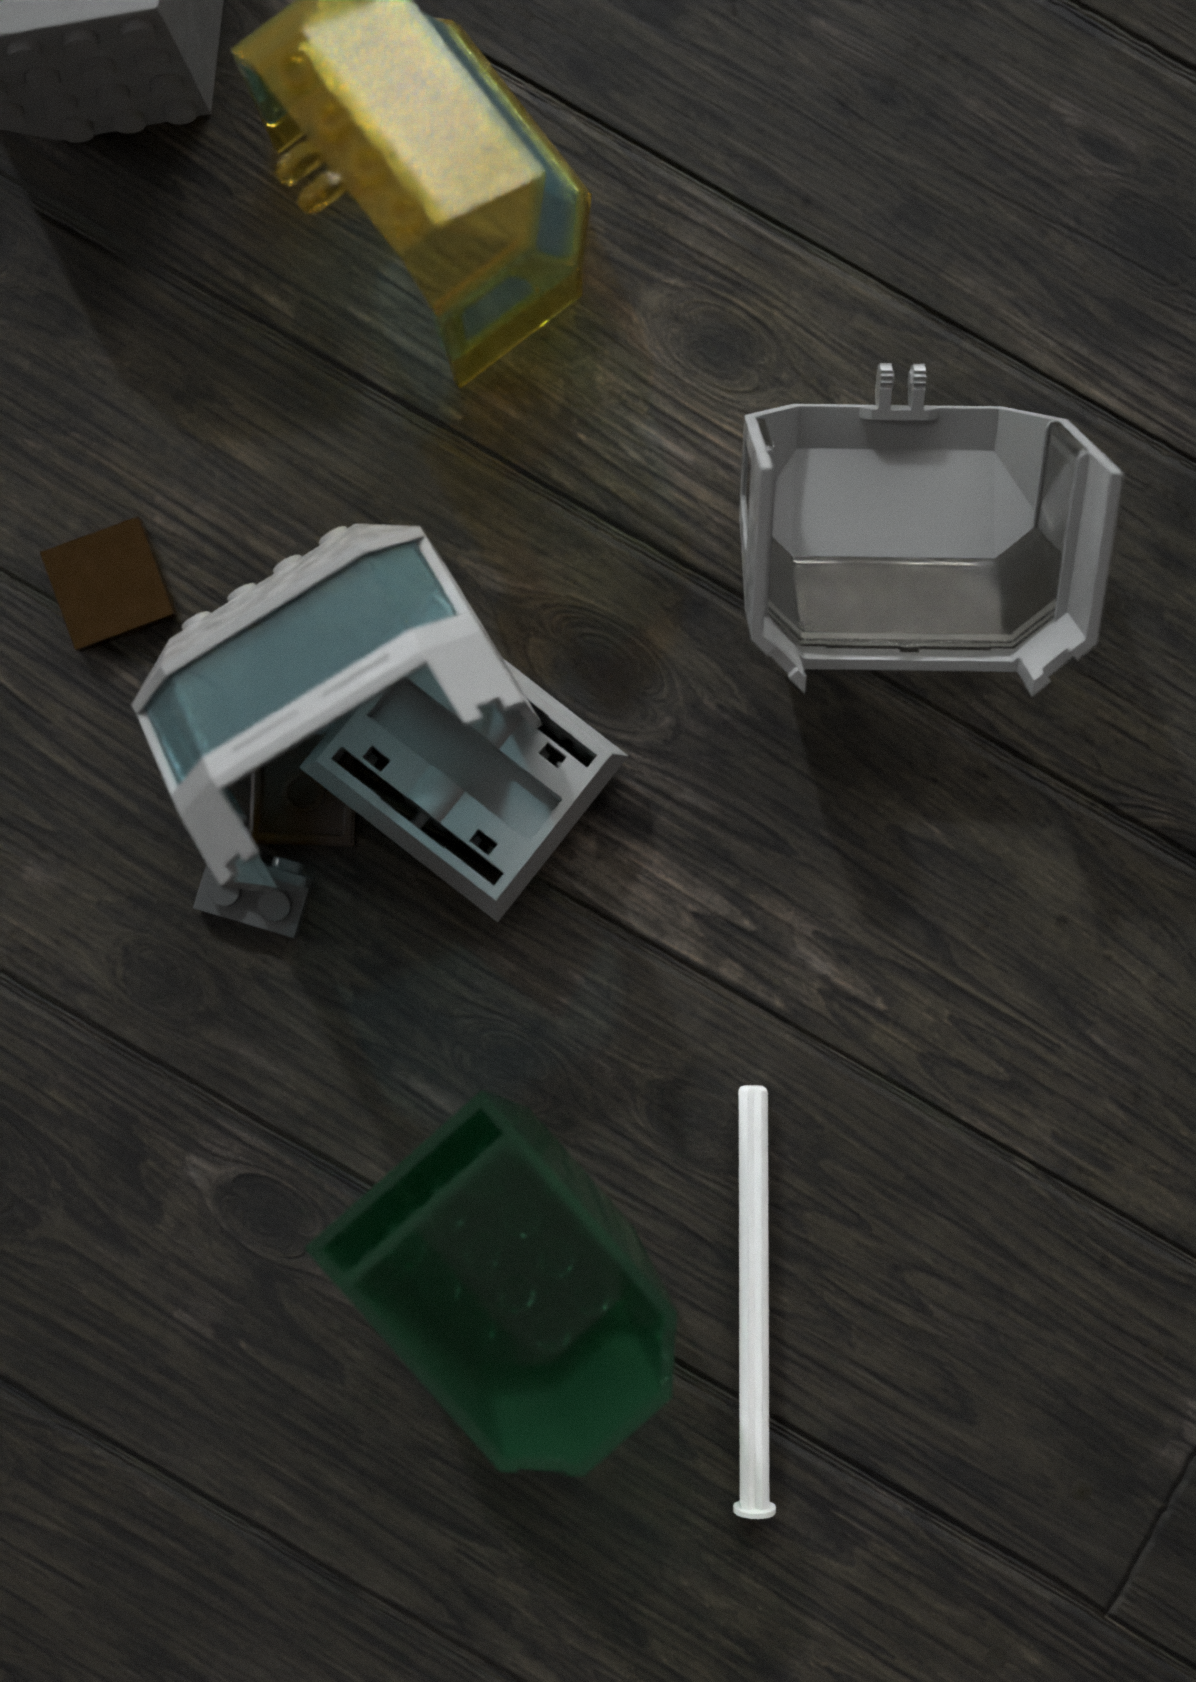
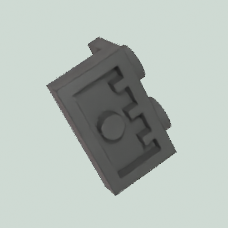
[193,856,315,938]

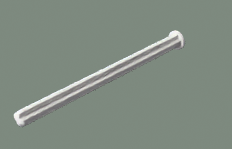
[733,1085,776,1519]

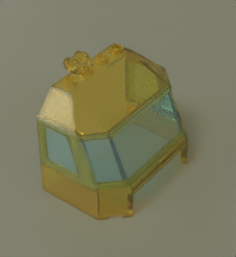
[231,0,592,388]

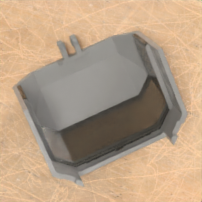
[739,363,1123,696]

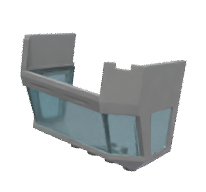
[131,524,543,893]

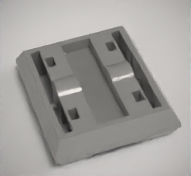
[299,604,628,923]

